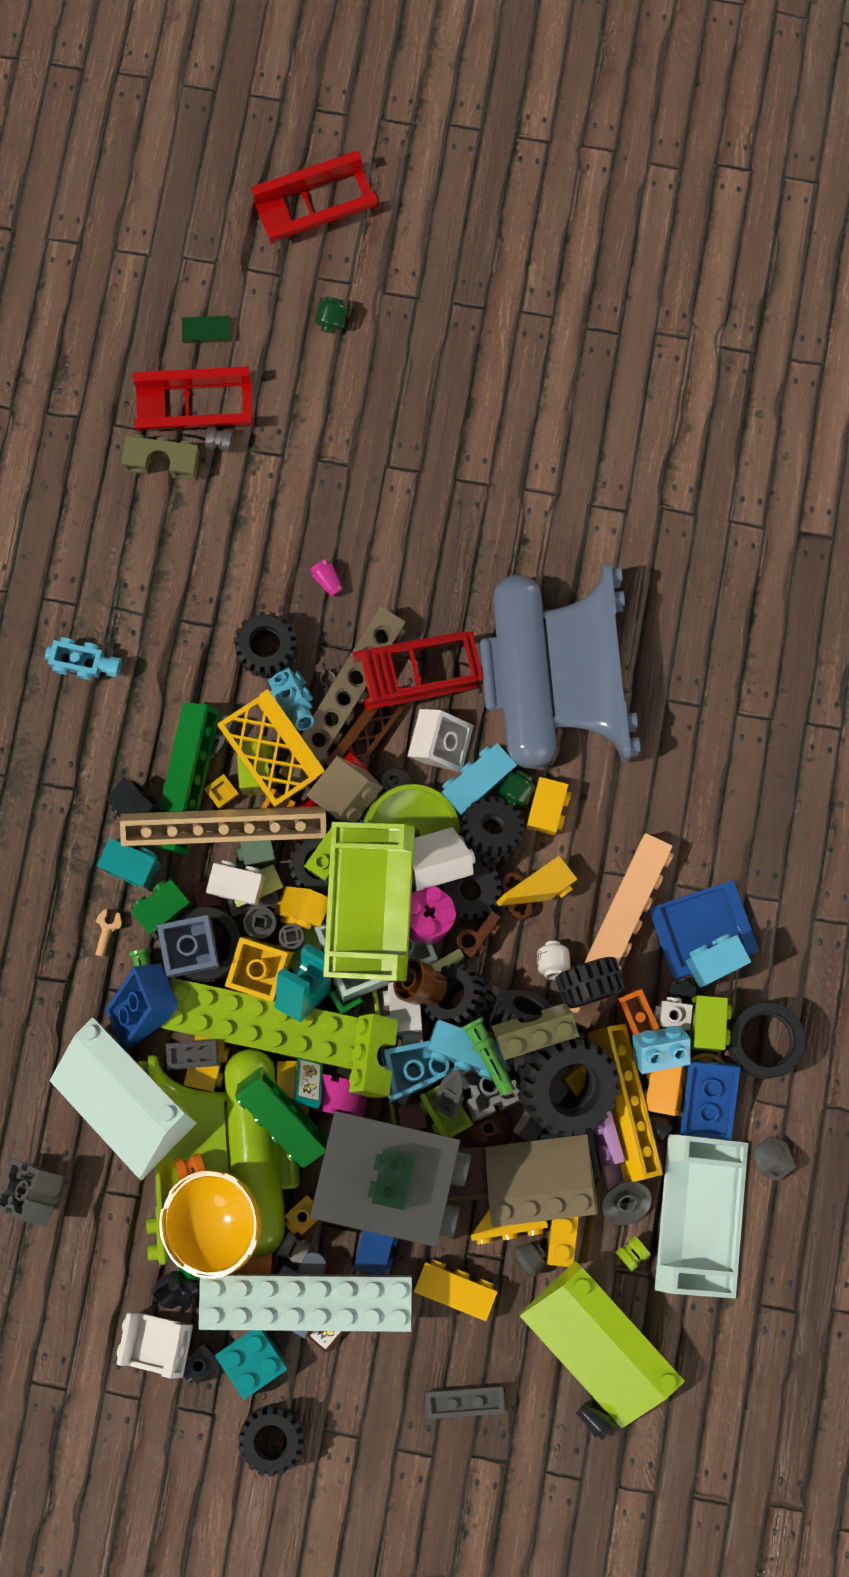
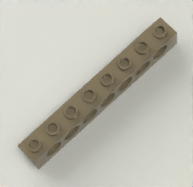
[276,606,405,791]

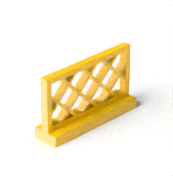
[217,689,325,808]

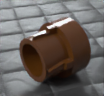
[393,958,447,1005]

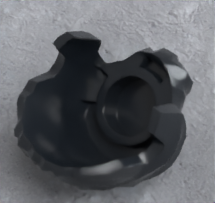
[152,1271,200,1313]

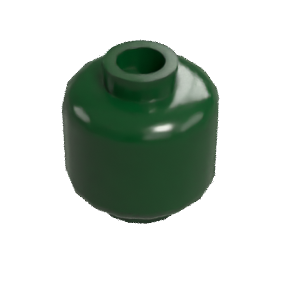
[314,297,348,334]
[499,770,536,809]

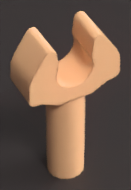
[95,909,123,957]

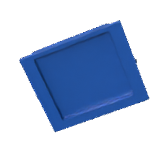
[649,880,759,980]

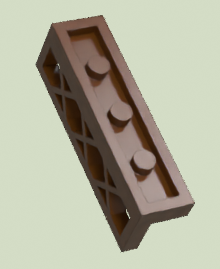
[324,704,406,769]

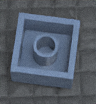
[157,915,220,978]

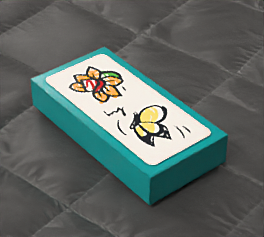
[293,1058,323,1108]

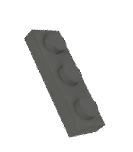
[425,1386,505,1419]

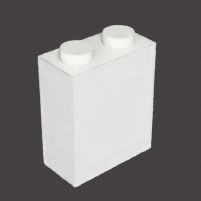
[412,827,475,891]

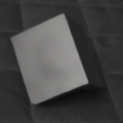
[753,1136,796,1181]

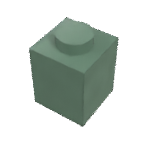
[237,840,276,867]

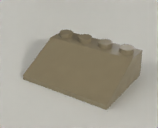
[485,1134,598,1227]

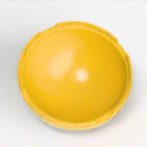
[160,1170,262,1278]

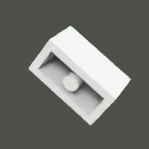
[206,860,266,906]

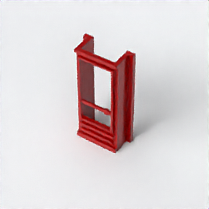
[251,150,378,244]
[133,366,253,432]
[352,631,484,711]

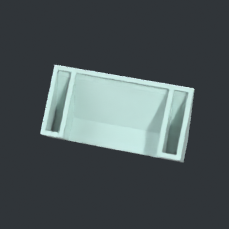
[50,1017,197,1181]
[655,1134,748,1298]

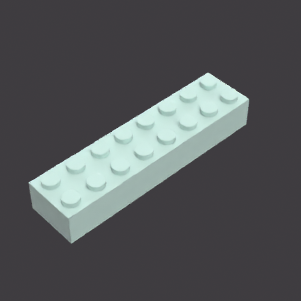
[199,1273,412,1332]

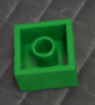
[131,879,195,939]

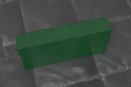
[181,316,231,343]

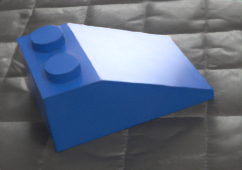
[105,964,178,1051]

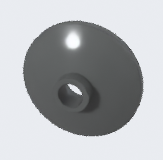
[602,1180,652,1226]

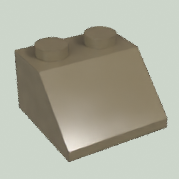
[307,756,383,823]

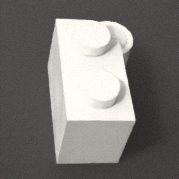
[383,982,423,1046]

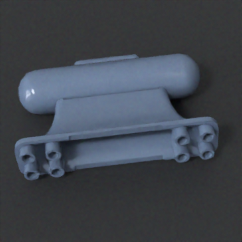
[480,563,640,769]

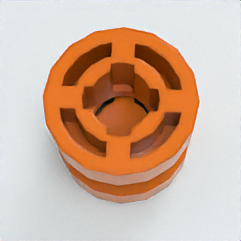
[174,1153,206,1181]

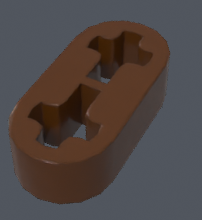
[502,873,532,920]

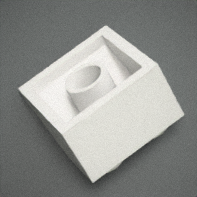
[408,709,474,772]

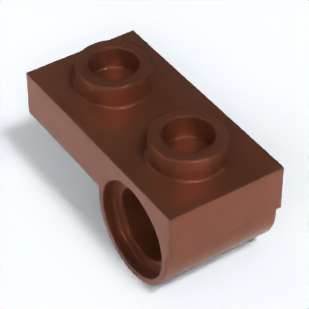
[457,911,501,960]

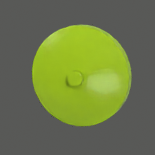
[363,784,460,838]

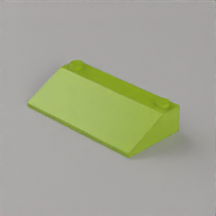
[323,822,415,981]
[519,1261,685,1428]

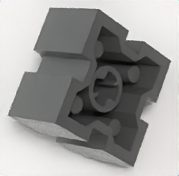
[0,1158,64,1227]

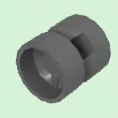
[243,907,278,942]

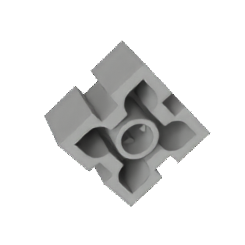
[460,1060,520,1123]

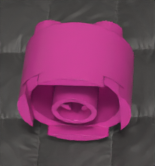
[409,886,456,945]
[313,1074,367,1117]

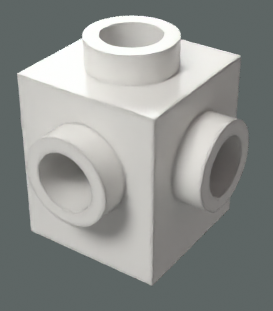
[654,997,693,1032]

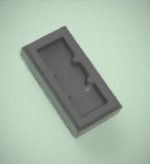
[166,1040,219,1070]

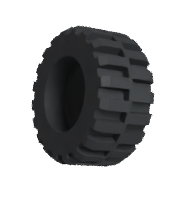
[516,1033,620,1137]

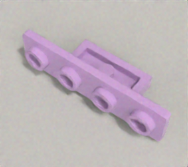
[592,1111,625,1190]

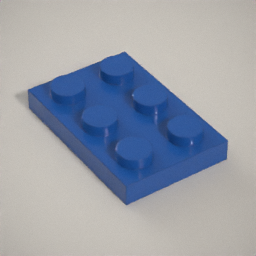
[680,1059,741,1141]

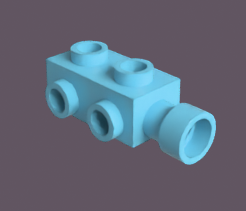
[45,637,122,680]
[268,666,314,731]

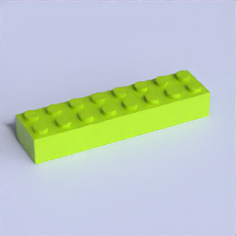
[160,978,358,1070]

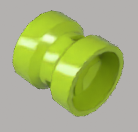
[615,1235,651,1272]

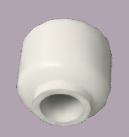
[537,941,570,980]

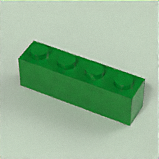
[235,1067,328,1168]

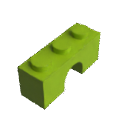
[349,1014,398,1098]

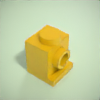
[285,1194,318,1235]

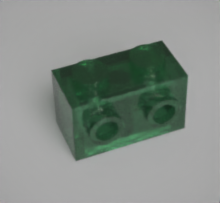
[367,1149,415,1210]

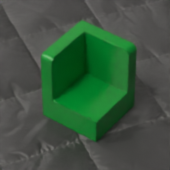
[329,990,364,1015]

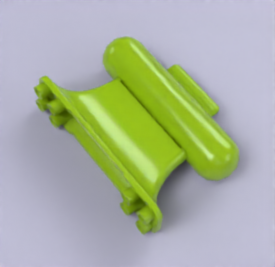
[138,1049,300,1265]

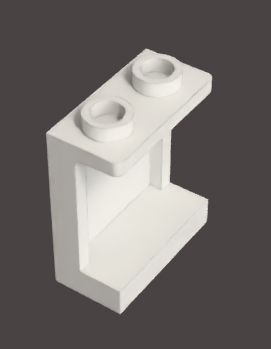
[117,1312,193,1379]

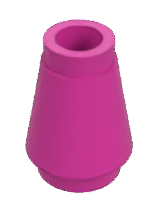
[310,559,343,596]

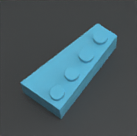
[381,1031,479,1104]

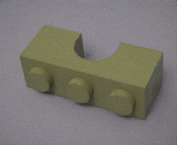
[121,434,200,481]
[492,1003,579,1060]

